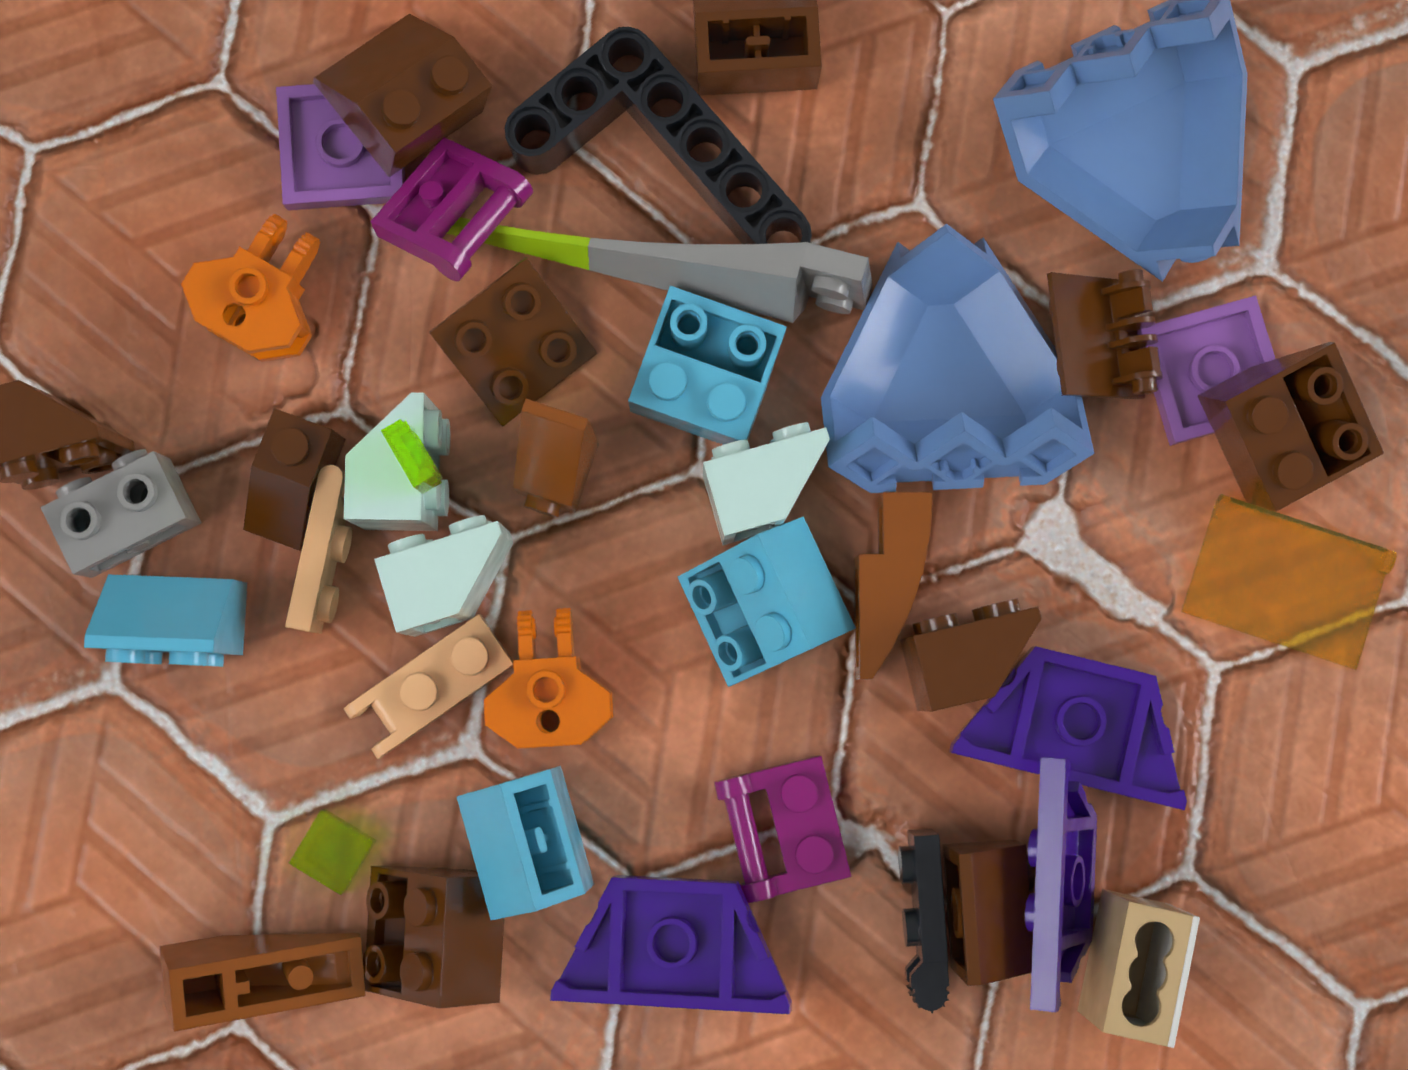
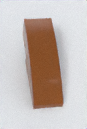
[854,492,933,680]

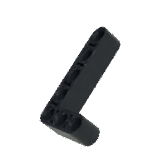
[504,26,812,244]

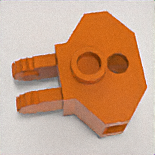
[181,214,321,362]
[484,608,614,749]

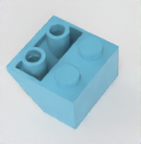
[628,285,787,445]
[678,516,856,687]
[84,574,247,667]
[456,766,594,920]

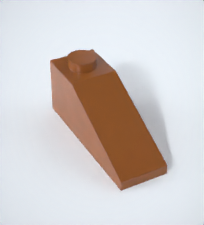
[513,399,598,518]
[159,933,366,1032]

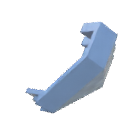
[993,0,1248,282]
[821,224,1095,493]

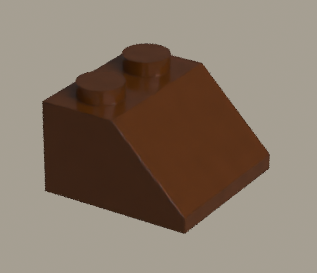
[313,14,492,177]
[943,840,1036,986]

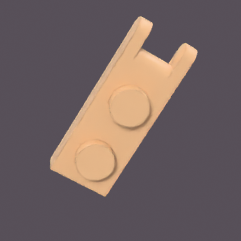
[285,465,352,634]
[344,614,513,759]

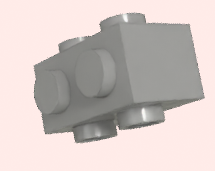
[40,449,202,578]

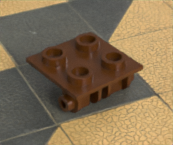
[429,257,597,427]
[1047,269,1163,399]

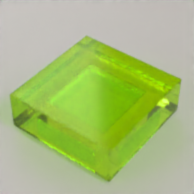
[381,419,443,494]
[288,809,377,895]

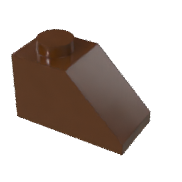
[243,408,346,551]

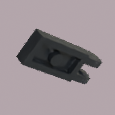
[898,829,950,1013]

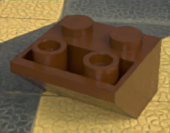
[693,0,822,96]
[1197,342,1384,512]
[0,380,136,490]
[900,598,1042,712]
[363,865,504,1009]

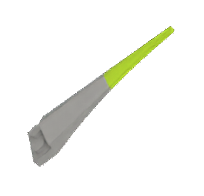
[446,217,873,323]

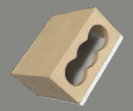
[1077,889,1200,1048]

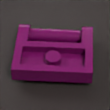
[370,137,533,281]
[714,755,852,903]

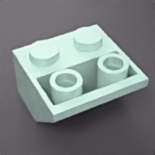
[344,392,451,531]
[703,422,830,545]
[374,515,513,637]

